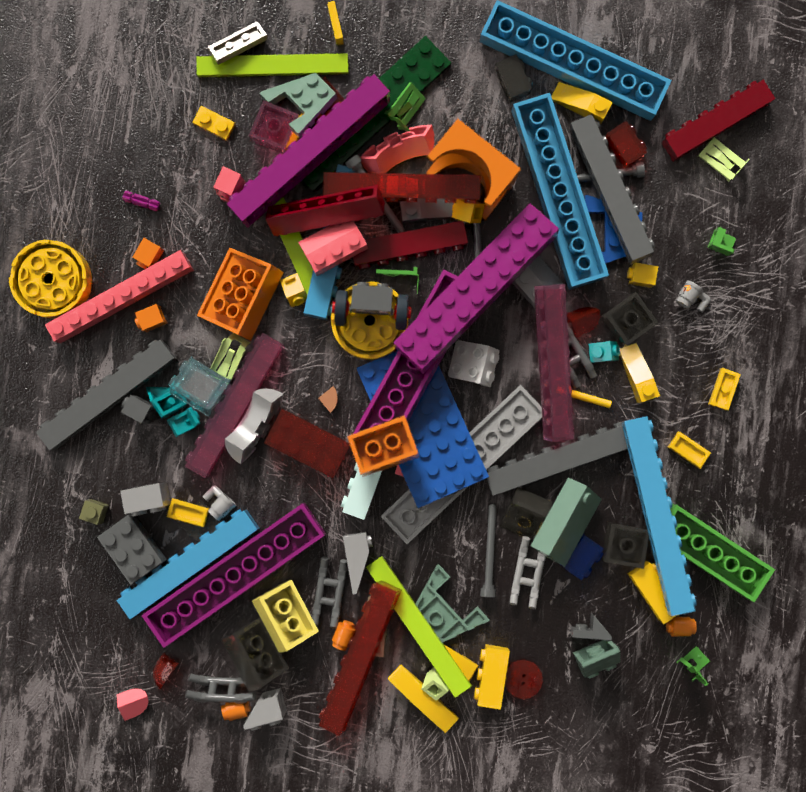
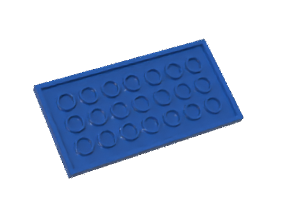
[356,350,489,509]

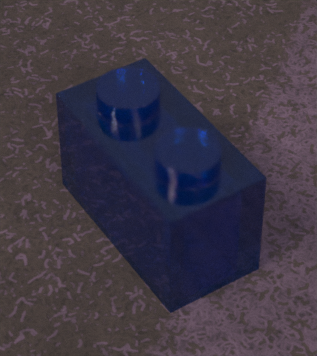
[561,535,604,581]

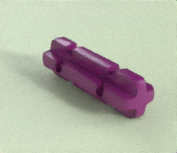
[122,191,160,211]

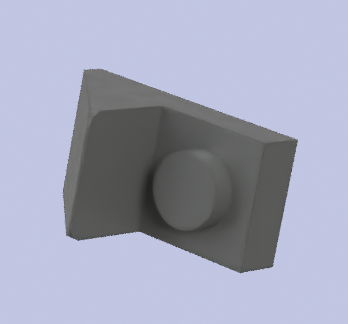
[570,613,612,641]

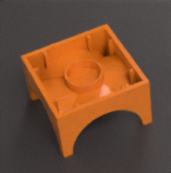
[426,119,521,221]

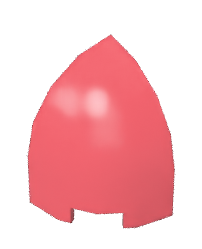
[116,689,149,721]

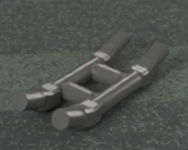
[540,317,597,388]
[312,556,347,629]
[185,673,258,704]

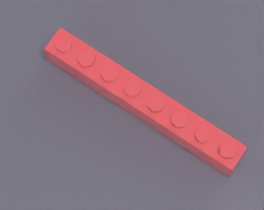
[45,250,193,343]

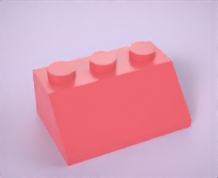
[298,221,368,276]

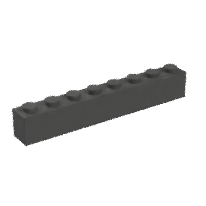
[570,114,655,265]
[36,339,177,451]
[486,421,628,496]

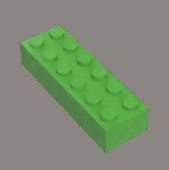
[670,504,775,602]

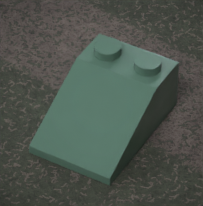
[573,640,621,678]

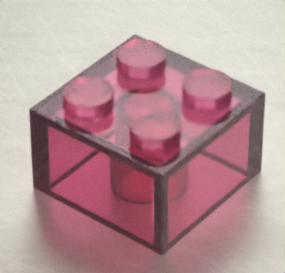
[249,100,300,154]

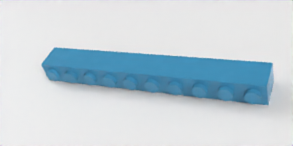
[622,416,696,616]

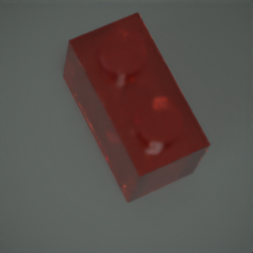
[605,121,647,168]

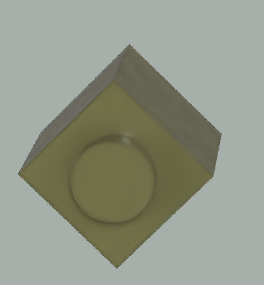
[79,499,109,525]

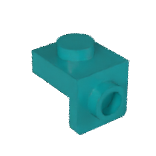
[589,341,620,363]
[167,407,200,437]

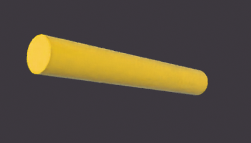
[554,385,612,408]

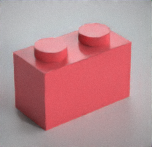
[213,166,246,203]

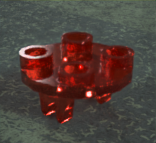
[505,660,543,699]

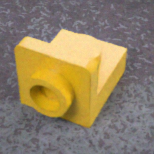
[280,273,307,307]

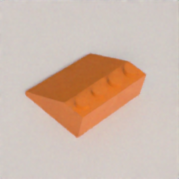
[197,248,284,341]

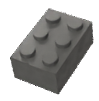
[97,514,167,585]

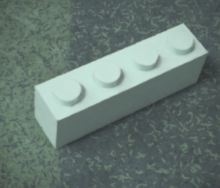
[340,463,382,520]

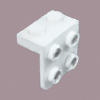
[448,340,500,387]

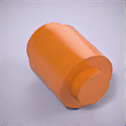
[666,617,697,637]
[332,620,357,651]
[221,701,251,721]

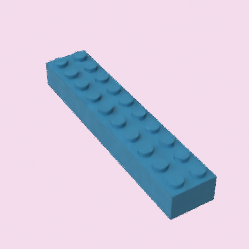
[479,0,672,121]
[511,93,609,290]

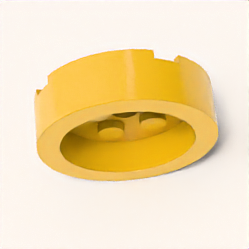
[9,240,92,319]
[331,282,408,360]

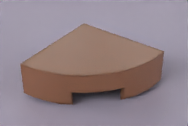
[319,386,338,413]

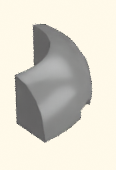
[225,388,283,464]

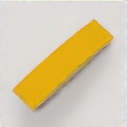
[388,664,459,733]

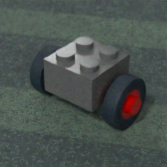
[332,282,411,330]

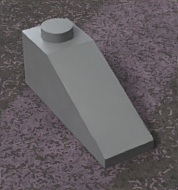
[343,531,373,594]

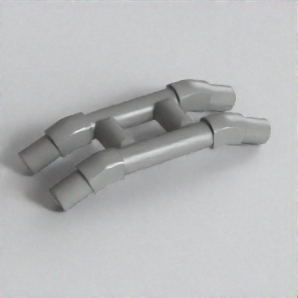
[509,536,546,609]

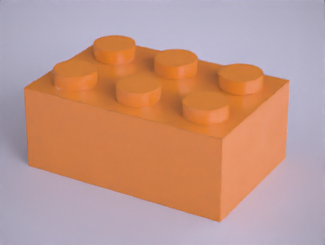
[347,416,420,477]

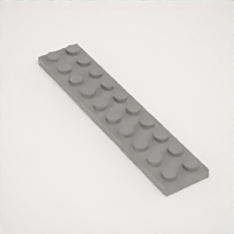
[381,385,547,544]

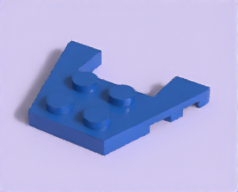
[584,195,642,264]

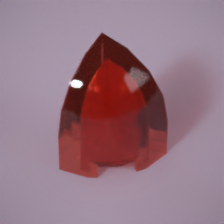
[565,307,600,338]
[153,653,178,690]

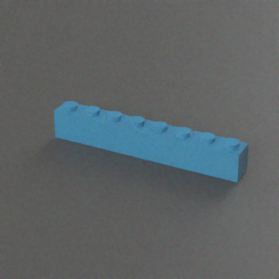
[303,164,362,320]
[117,509,259,619]

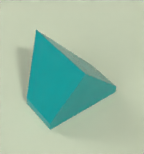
[146,386,191,418]

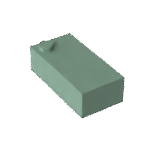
[531,478,602,567]

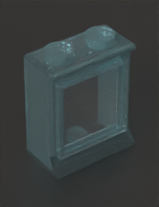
[168,356,231,417]

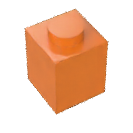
[132,238,164,269]
[135,304,167,332]

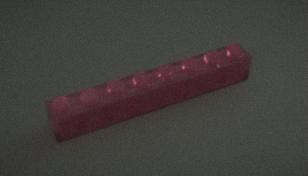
[534,284,574,442]
[185,333,284,478]

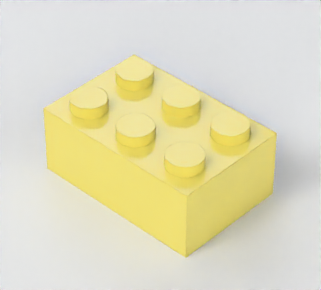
[252,580,319,653]

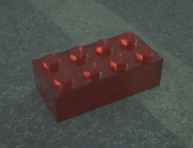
[264,409,351,478]

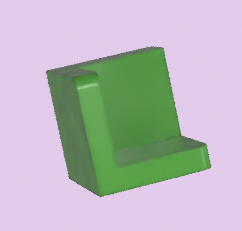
[707,227,736,256]

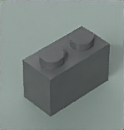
[121,395,157,424]

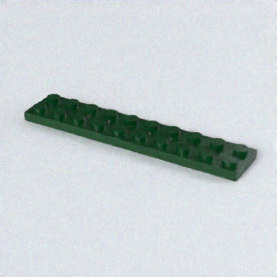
[302,35,451,192]

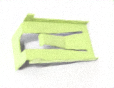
[698,138,749,182]
[208,333,251,384]

